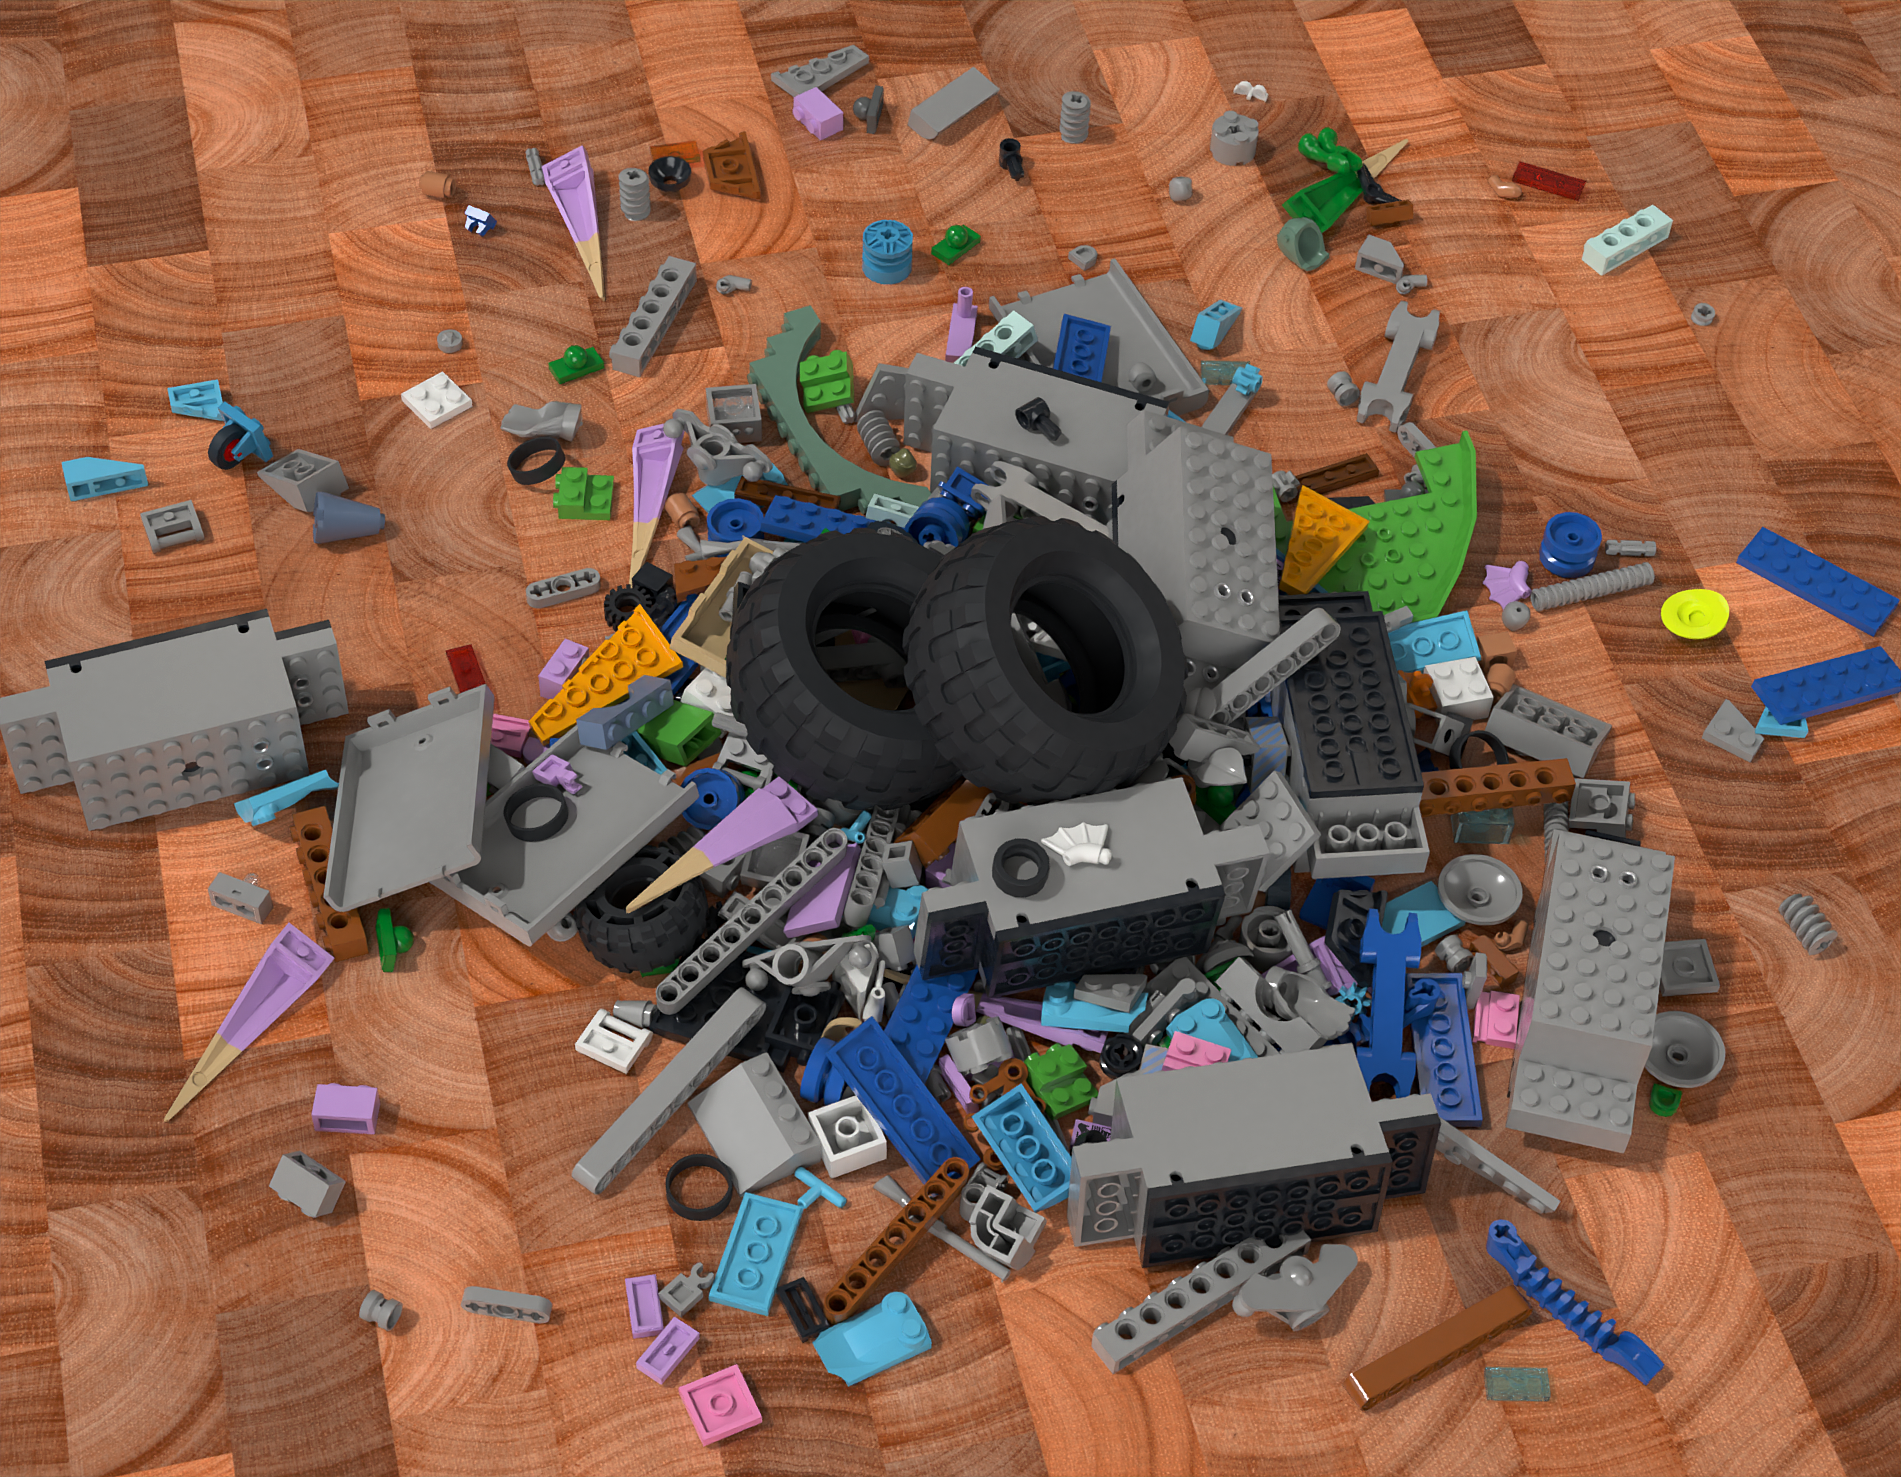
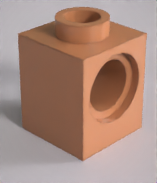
[1477,631,1517,673]

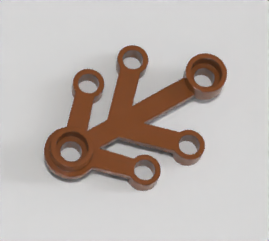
[963,1058,1046,1172]

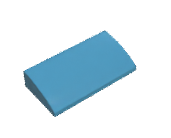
[971,1084,1072,1213]

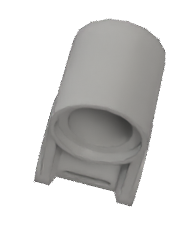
[959,1162,1009,1221]

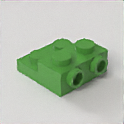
[800,350,854,413]
[553,467,614,521]
[1024,1043,1098,1121]

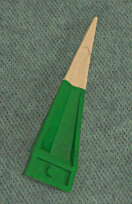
[1282,139,1408,234]

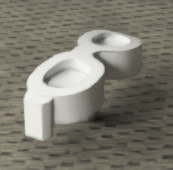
[1233,81,1268,102]

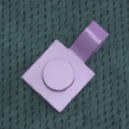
[532,754,582,794]

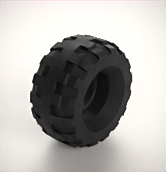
[573,845,709,973]

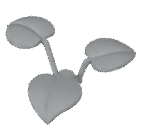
[1124,687,1247,788]

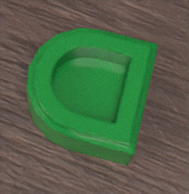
[1649,1083,1682,1117]

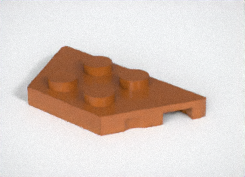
[703,131,760,199]

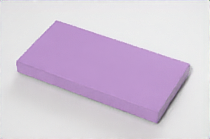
[784,843,861,938]

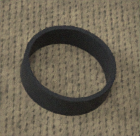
[507,436,565,485]
[1449,730,1509,770]
[503,783,569,842]
[665,1154,733,1221]

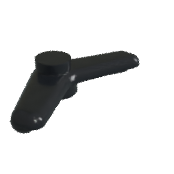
[1356,163,1401,204]

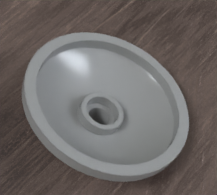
[1438,854,1522,925]
[1644,1011,1725,1088]

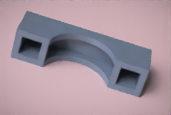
[576,675,674,750]

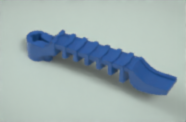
[1272,978,1441,1052]
[1486,1220,1664,1386]

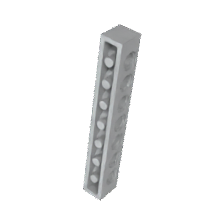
[1091,1230,1311,1374]

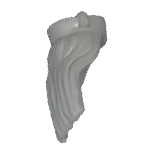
[500,401,583,442]
[1263,966,1355,1040]

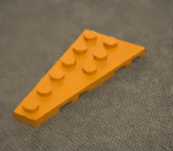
[1278,485,1370,595]
[528,604,683,747]

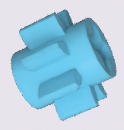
[1232,364,1263,396]
[1335,982,1372,1020]

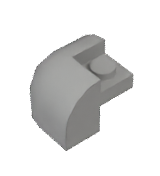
[969,1185,1047,1270]

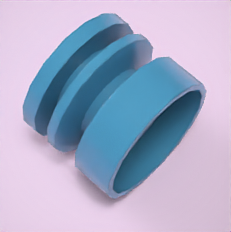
[862,220,913,285]

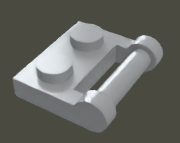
[140,500,205,554]
[712,732,771,792]

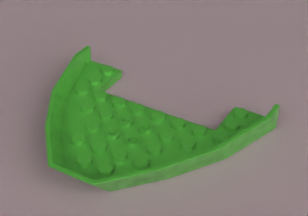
[1273,430,1477,623]

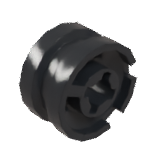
[1099,1034,1143,1080]

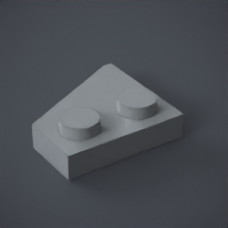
[1074,974,1147,1013]

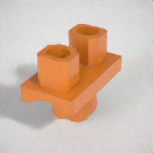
[1397,670,1438,718]

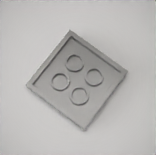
[1219,770,1321,892]

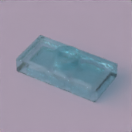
[1200,361,1250,385]
[1484,1367,1551,1401]

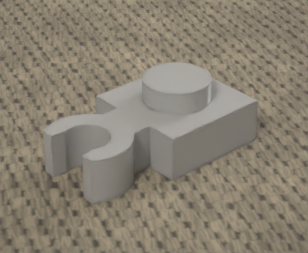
[659,1262,714,1318]

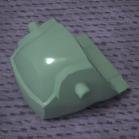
[1277,217,1329,271]

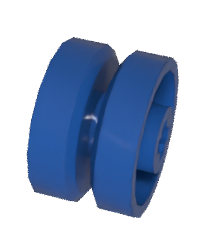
[904,497,970,547]
[707,498,764,558]
[1539,512,1602,578]
[680,768,746,830]
[800,1037,848,1106]

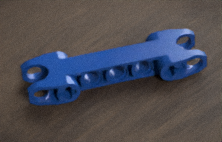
[1355,908,1422,1098]

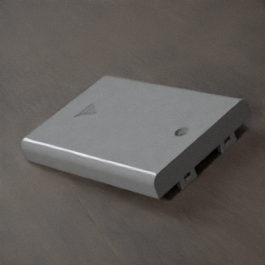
[989,258,1209,416]
[323,684,495,912]
[430,725,699,946]

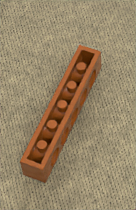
[1419,758,1576,817]
[289,806,369,963]

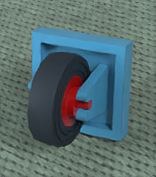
[208,401,273,470]

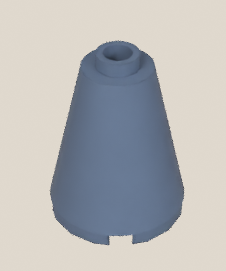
[313,492,385,544]

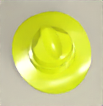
[1661,589,1729,639]

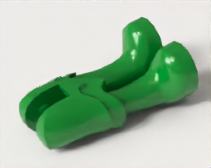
[1298,127,1362,175]

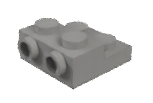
[1569,778,1635,838]

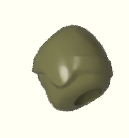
[889,448,917,478]

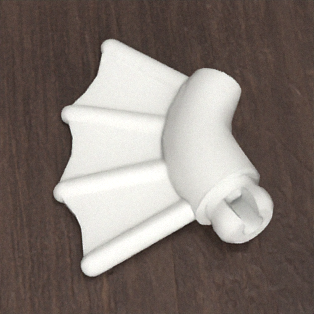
[1041,822,1112,866]
[862,960,885,1023]

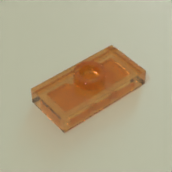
[650,140,700,163]

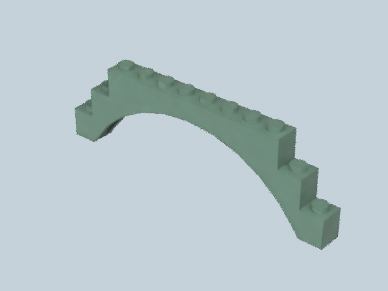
[747,305,931,514]

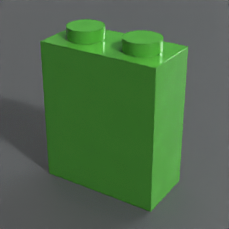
[636,700,722,767]

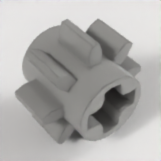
[1272,470,1300,502]

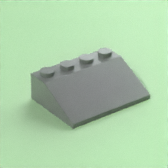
[1485,684,1612,778]
[688,1052,821,1197]

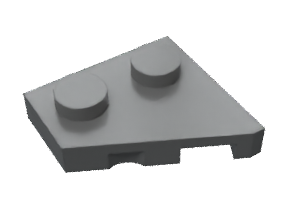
[1702,699,1764,762]

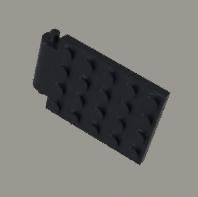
[649,938,846,1073]

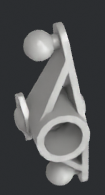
[663,409,773,486]
[742,935,872,996]
[1232,1244,1358,1331]

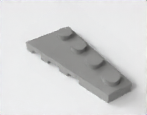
[771,45,869,97]

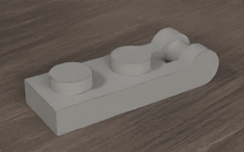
[1132,978,1199,1051]

